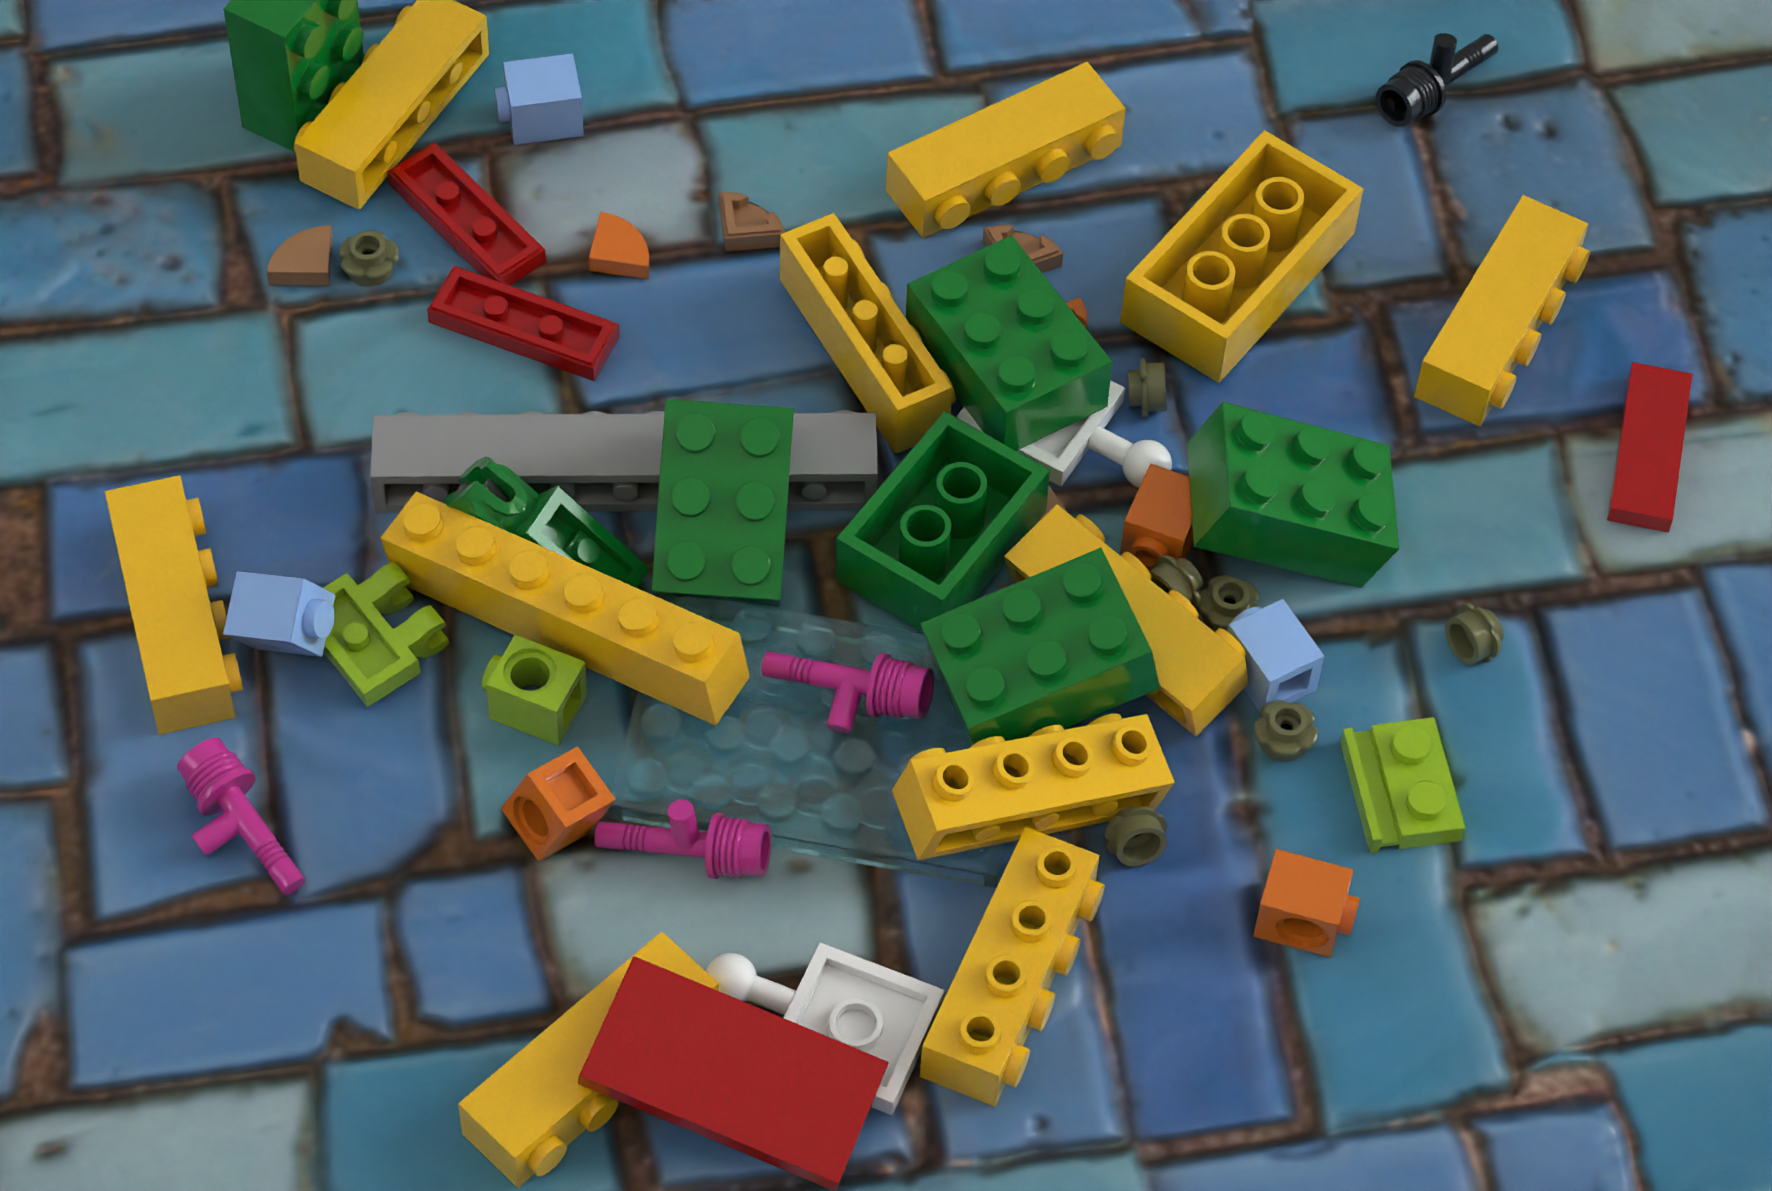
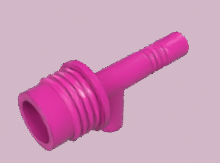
[761,651,934,734]
[177,737,306,895]
[595,800,772,879]

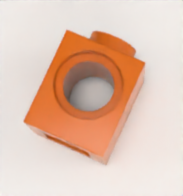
[1120,463,1194,570]
[501,746,616,862]
[1253,849,1360,958]

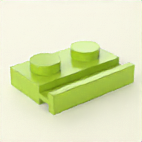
[1340,717,1466,853]

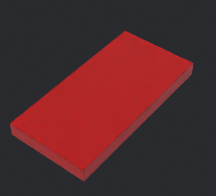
[577,956,889,1191]

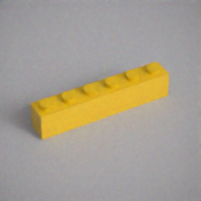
[380,491,750,726]

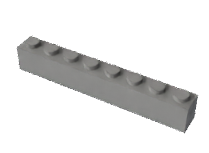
[370,410,878,513]

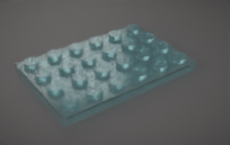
[608,596,1005,888]

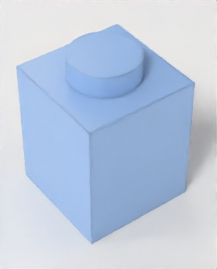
[494,53,584,145]
[223,571,335,657]
[1227,599,1325,713]

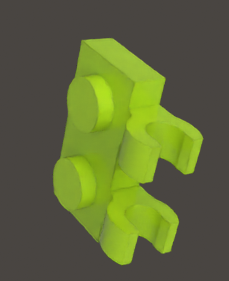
[323,562,449,707]

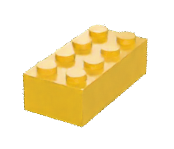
[1120,130,1364,383]

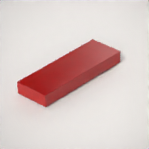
[387,142,546,285]
[427,266,620,381]
[1607,362,1693,533]

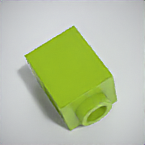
[481,634,587,746]

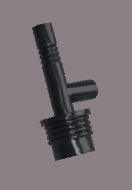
[1376,33,1498,127]

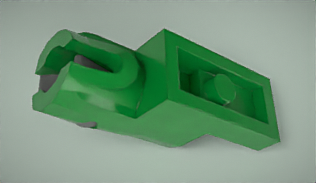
[444,456,650,588]

